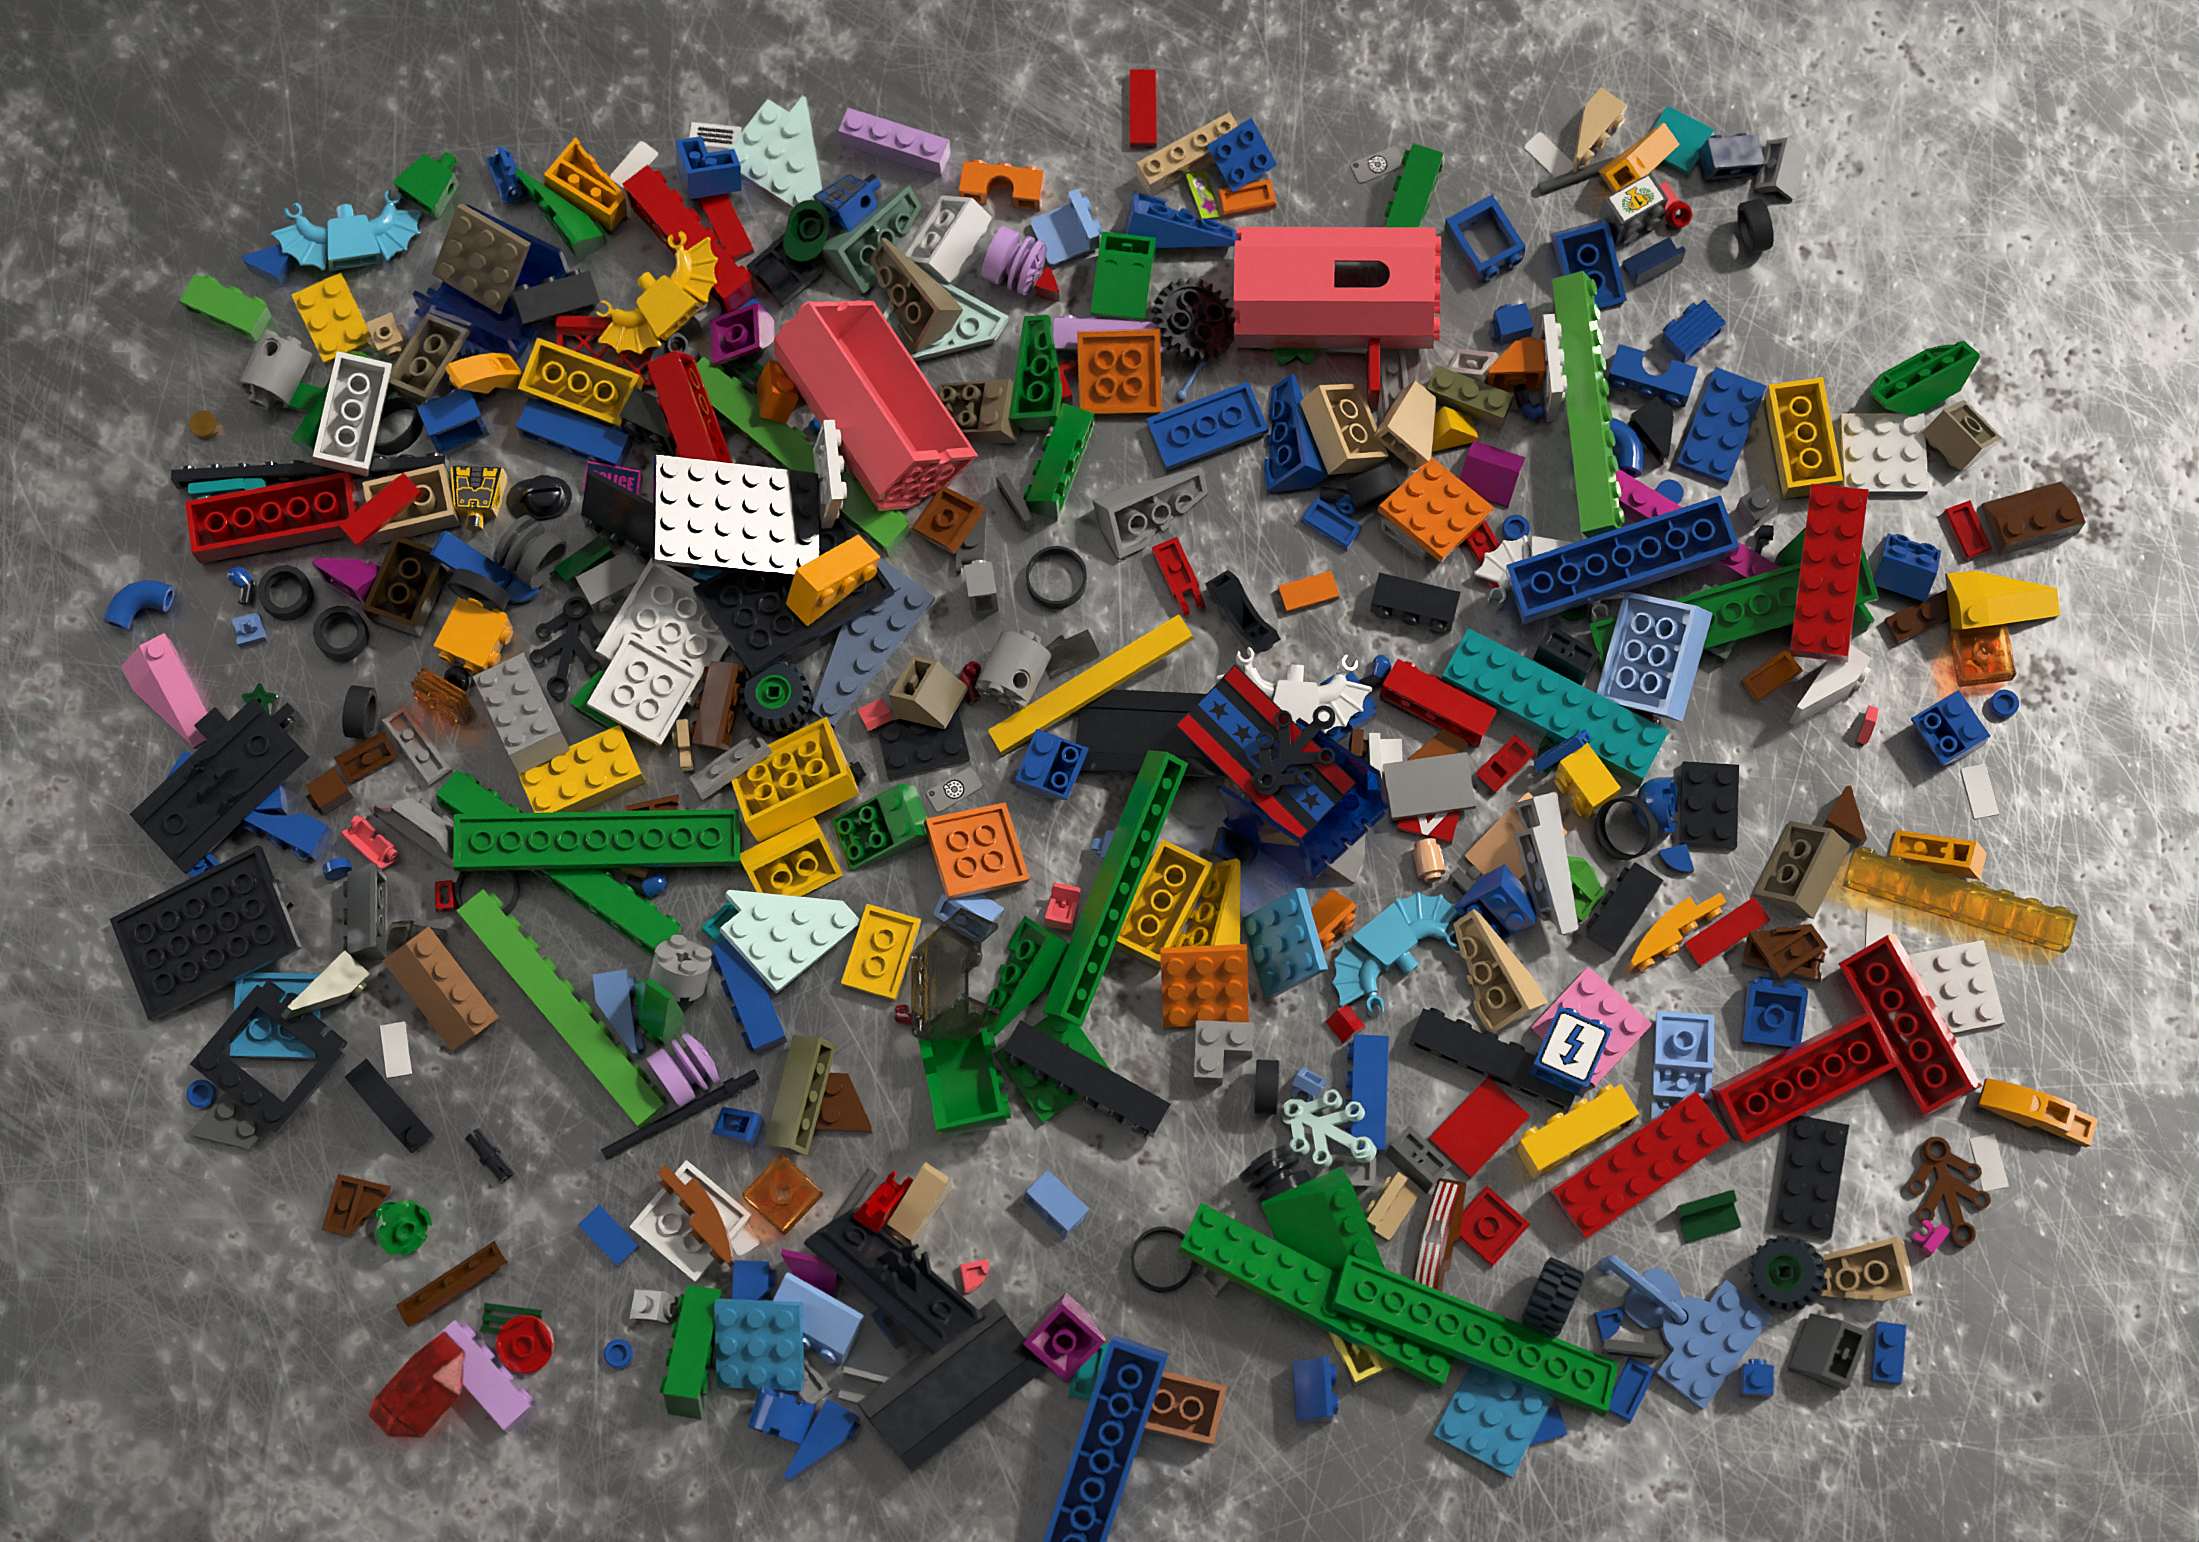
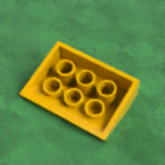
[731,717,860,843]

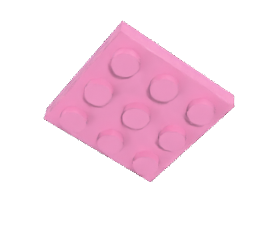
[1530,967,1653,1088]

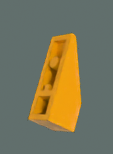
[1889,830,1987,880]

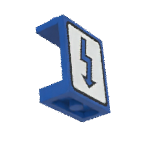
[1529,1006,1612,1098]

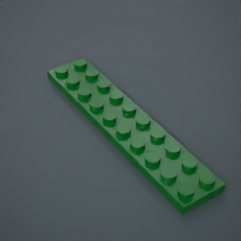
[1589,545,1879,670]
[453,809,740,871]
[1177,1202,1455,1389]
[1331,1254,1619,1417]

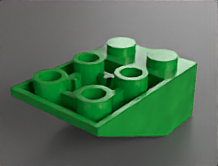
[1091,231,1156,321]
[831,784,929,871]

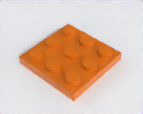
[1077,329,1162,414]
[1378,457,1494,563]
[924,802,1030,900]
[1160,944,1249,1027]

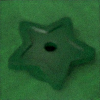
[241,683,278,715]

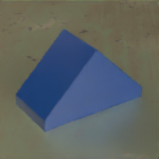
[242,244,298,287]
[712,1107,764,1149]

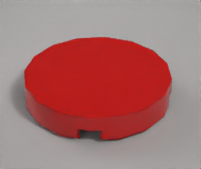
[495,1314,555,1374]

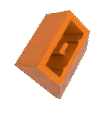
[1311,889,1357,954]

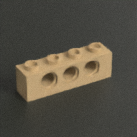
[1136,112,1238,196]

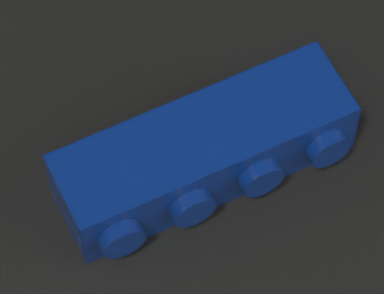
[515,398,633,467]
[711,940,788,1055]
[1345,1034,1389,1155]

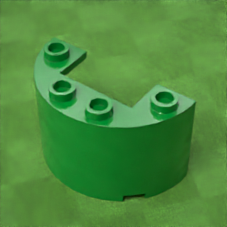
[917,1021,1012,1139]

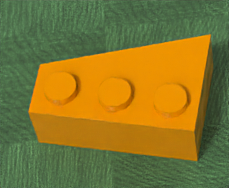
[544,137,627,232]
[786,534,880,626]

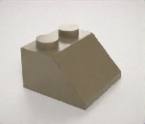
[1922,400,2003,471]

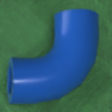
[1609,417,1644,478]
[102,580,175,630]

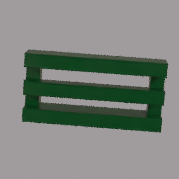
[720,355,764,394]
[480,1303,543,1335]

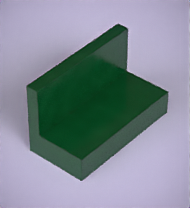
[554,536,615,592]
[1675,1189,1742,1243]

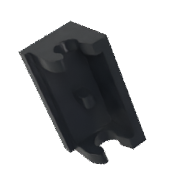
[1533,625,1600,686]

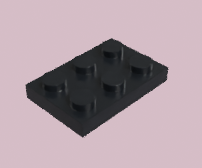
[876,708,970,779]
[1679,761,1739,849]

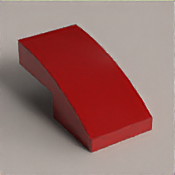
[1476,734,1536,793]

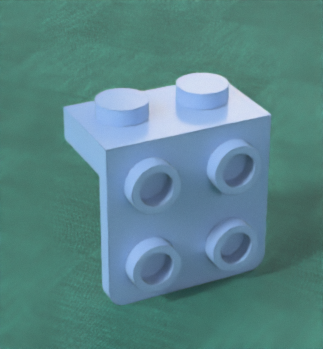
[1031,189,1102,266]

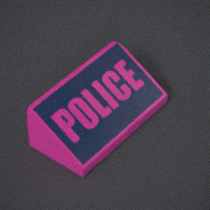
[583,461,643,495]

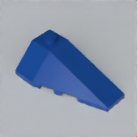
[1124,191,1238,248]
[1264,374,1329,493]

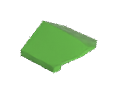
[1567,856,1605,922]

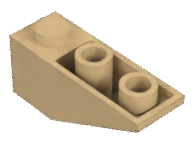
[1572,87,1627,172]

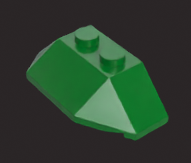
[1870,341,1980,417]

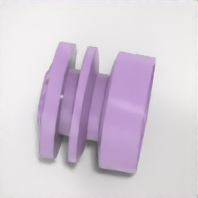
[981,225,1047,296]
[646,1031,721,1108]

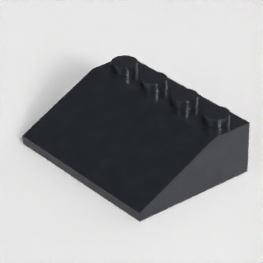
[581,469,683,573]

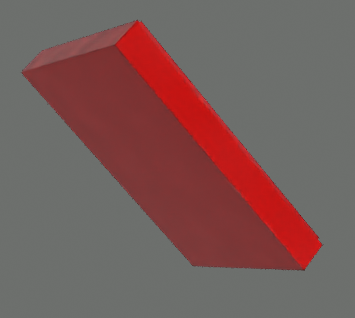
[1429,1077,1530,1179]

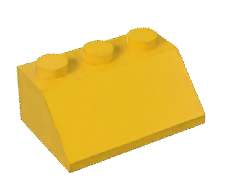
[740,817,843,897]

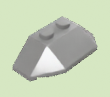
[368,797,461,875]

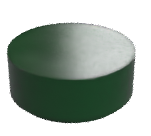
[1559,604,1587,625]

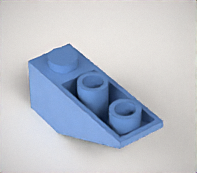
[592,969,644,1059]

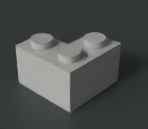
[1194,1020,1254,1085]

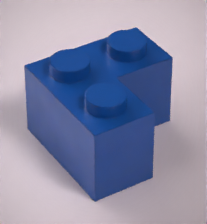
[675,136,741,199]

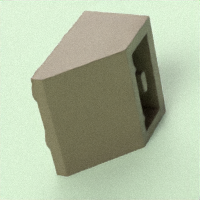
[889,655,968,729]

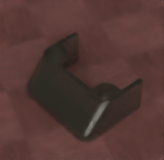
[911,908,1000,1041]

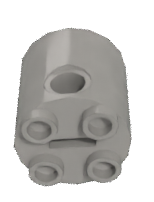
[238,329,312,410]
[975,629,1051,709]

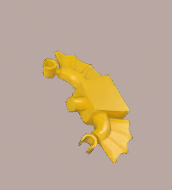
[596,231,718,354]

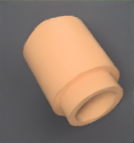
[1412,838,1446,883]

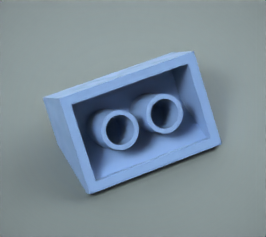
[773,1272,864,1366]

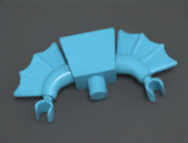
[271,189,423,271]
[1331,892,1460,1017]

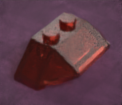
[368,1331,465,1438]

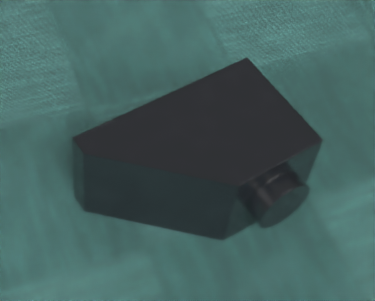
[1628,396,1674,465]

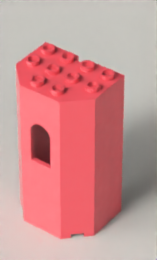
[1234,227,1441,349]
[774,300,978,511]

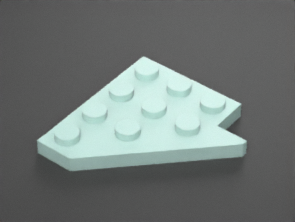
[728,95,822,209]
[883,268,1009,362]
[720,890,861,994]

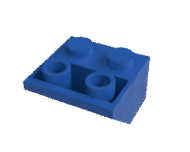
[1873,533,1941,602]
[1911,690,1990,766]
[1015,729,1089,800]
[1455,864,1537,940]
[1292,1356,1338,1424]

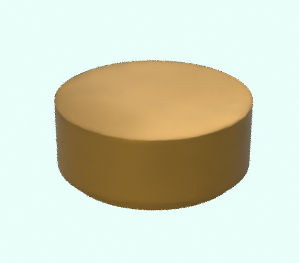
[189,410,219,439]

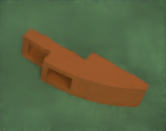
[657,1165,734,1268]

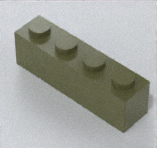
[764,1035,836,1156]

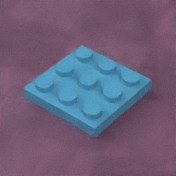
[1242,888,1328,998]
[230,972,321,1060]
[714,1298,804,1391]
[1433,1364,1554,1478]

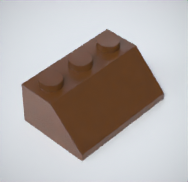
[1981,481,2086,555]
[690,660,747,751]

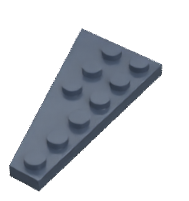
[812,558,935,729]

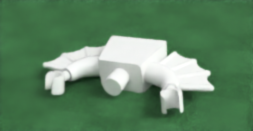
[1474,535,1625,623]
[1217,647,1372,734]

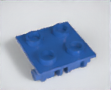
[1206,118,1278,193]

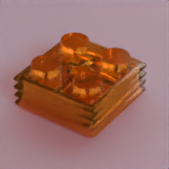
[1949,623,2017,687]
[411,667,474,726]
[742,1154,823,1235]

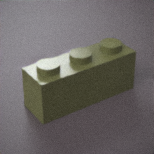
[1426,365,1514,430]

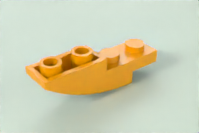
[444,353,523,394]
[1628,892,1726,972]
[1977,1078,2098,1148]

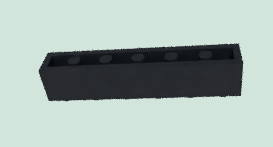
[1408,1008,1575,1113]
[1003,1020,1171,1139]

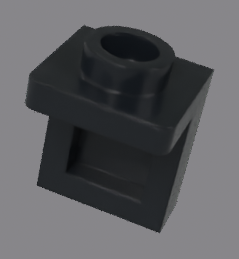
[1210,826,1259,866]

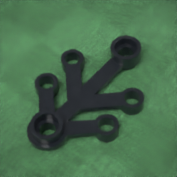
[529,596,605,700]
[1253,705,1336,795]

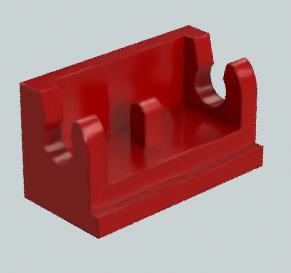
[853,1170,914,1233]

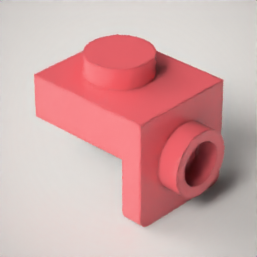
[1044,882,1081,931]

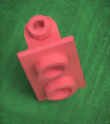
[340,815,398,870]

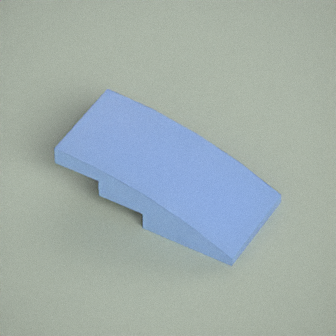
[1650,1011,1714,1120]

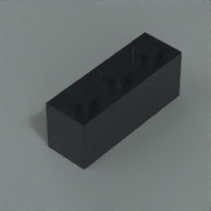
[508,269,600,329]
[1370,572,1461,632]
[1586,862,1664,955]

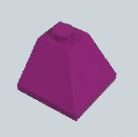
[710,302,775,366]
[311,558,380,606]
[781,1249,842,1300]
[1023,1292,1106,1382]

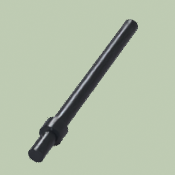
[601,1069,760,1159]

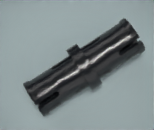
[465,1128,515,1184]

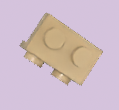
[1364,1172,1420,1241]

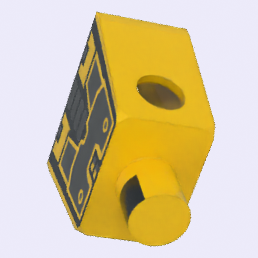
[451,466,507,531]

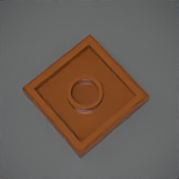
[911,485,986,554]

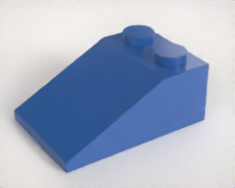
[1551,220,1627,308]

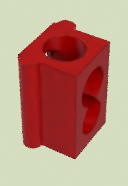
[434,880,458,913]

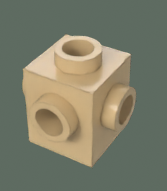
[366,312,409,360]

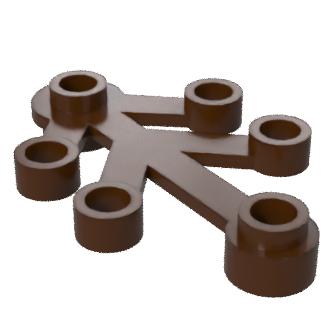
[1907,1136,1991,1247]

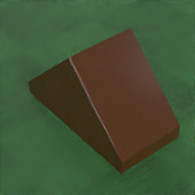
[1822,785,1867,847]

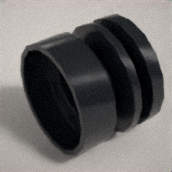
[1239,1144,1312,1219]

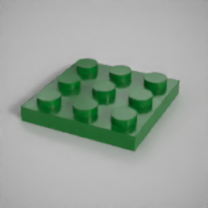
[994,1016,1110,1125]

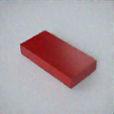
[1943,500,1993,562]

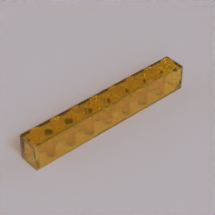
[1842,847,2078,954]

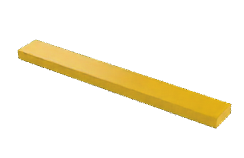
[988,614,1194,755]

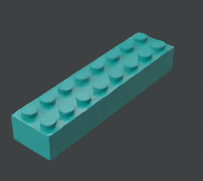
[1441,628,1669,787]

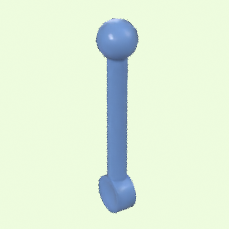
[1176,358,1207,401]

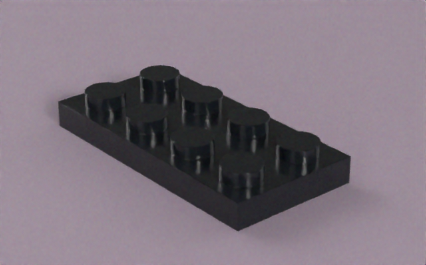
[1772,1115,1849,1239]

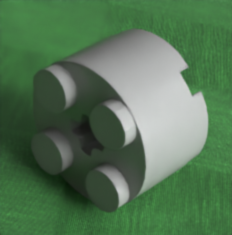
[649,935,712,1001]

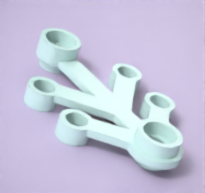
[1281,1090,1376,1168]

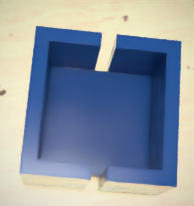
[417,389,490,454]

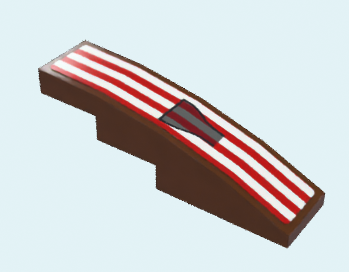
[1412,1177,1467,1292]

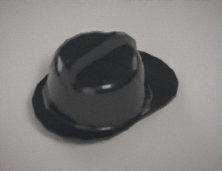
[506,475,572,520]

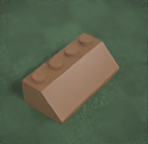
[382,926,499,1051]

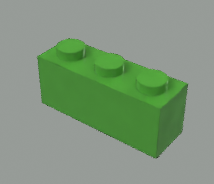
[179,274,272,343]

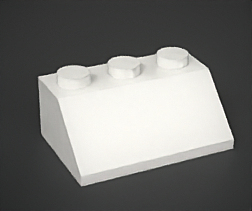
[904,195,992,283]

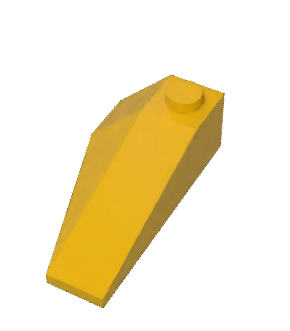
[1175,859,1240,947]

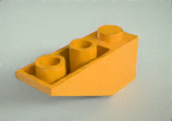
[1598,122,1679,193]

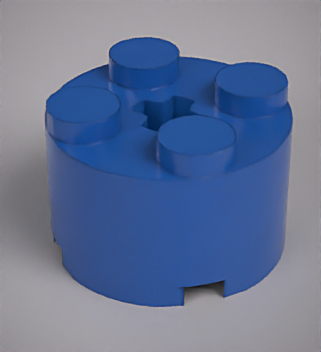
[747,1387,816,1445]

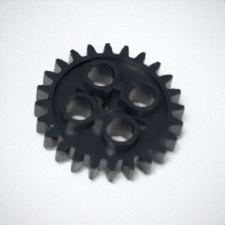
[1151,277,1236,363]

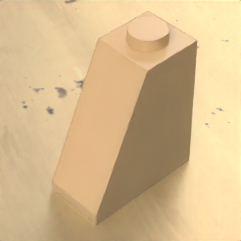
[1373,380,1436,471]
[887,1162,953,1245]

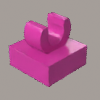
[1912,1220,1951,1257]

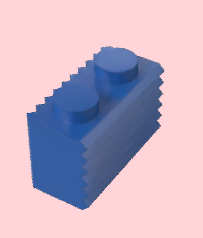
[1661,300,1726,363]

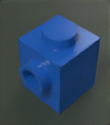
[1490,303,1534,345]
[1739,1359,1774,1399]

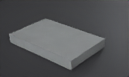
[1383,752,1476,820]

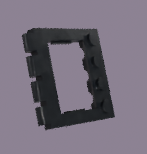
[190,980,348,1135]

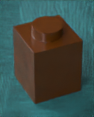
[305,768,354,815]

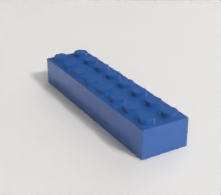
[1505,495,1740,625]
[1043,1334,1170,1542]

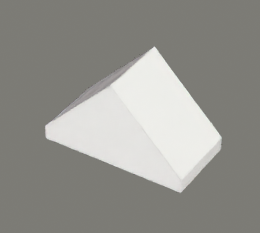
[1447,349,1499,384]

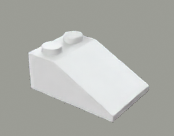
[1789,644,1872,725]

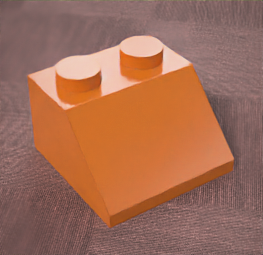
[1486,337,1545,392]

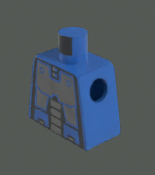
[813,174,882,232]

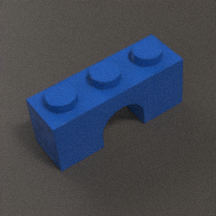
[1607,344,1698,407]

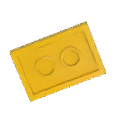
[292,272,371,366]
[841,904,921,1001]

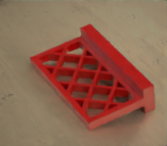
[556,315,663,386]

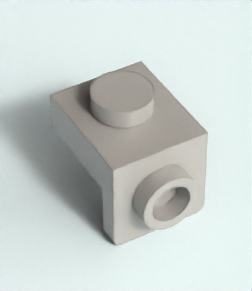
[630,1289,679,1325]

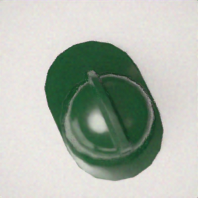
[783,200,829,262]

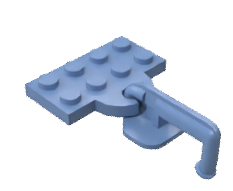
[1598,1255,1772,1410]

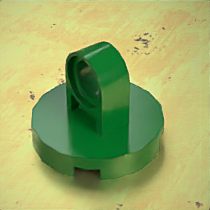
[375,1200,432,1256]

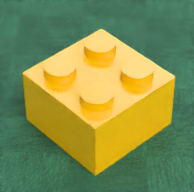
[1555,743,1621,821]

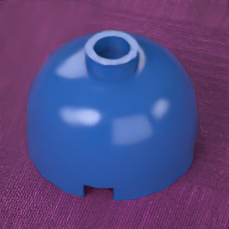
[1631,777,1678,834]

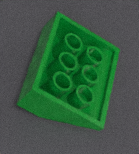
[1261,1167,1385,1274]

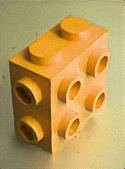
[433,597,513,675]

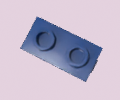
[485,146,529,204]

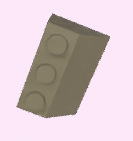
[388,313,470,405]
[1753,821,1850,919]

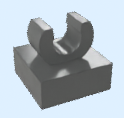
[1447,865,1482,897]

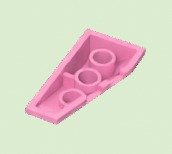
[121,633,208,749]

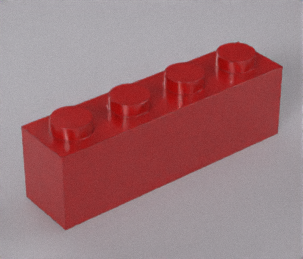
[1379,659,1497,748]

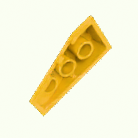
[1945,570,2060,629]

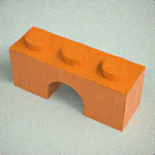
[959,160,1045,211]

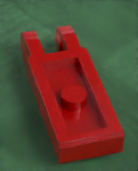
[1152,537,1206,617]

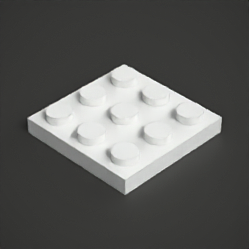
[1539,314,1567,422]
[1840,413,1928,495]
[813,420,847,529]
[587,632,702,747]
[1908,940,2005,1035]
[629,1160,753,1283]

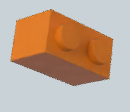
[756,359,798,424]

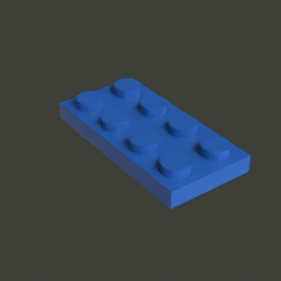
[1676,367,1767,485]
[1146,381,1269,471]

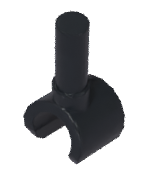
[1755,525,1774,555]

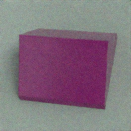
[1460,442,1526,508]

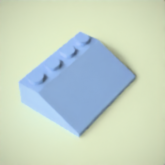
[1597,591,1713,722]

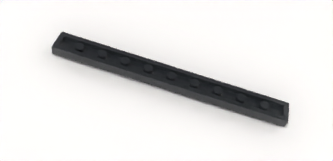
[171,453,450,489]

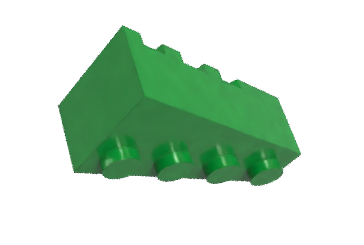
[659,1285,723,1420]

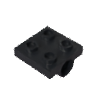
[746,233,823,306]

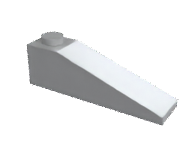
[1092,467,1208,558]

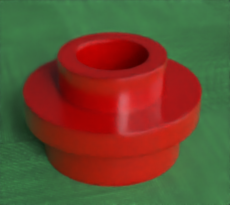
[1665,201,1692,228]

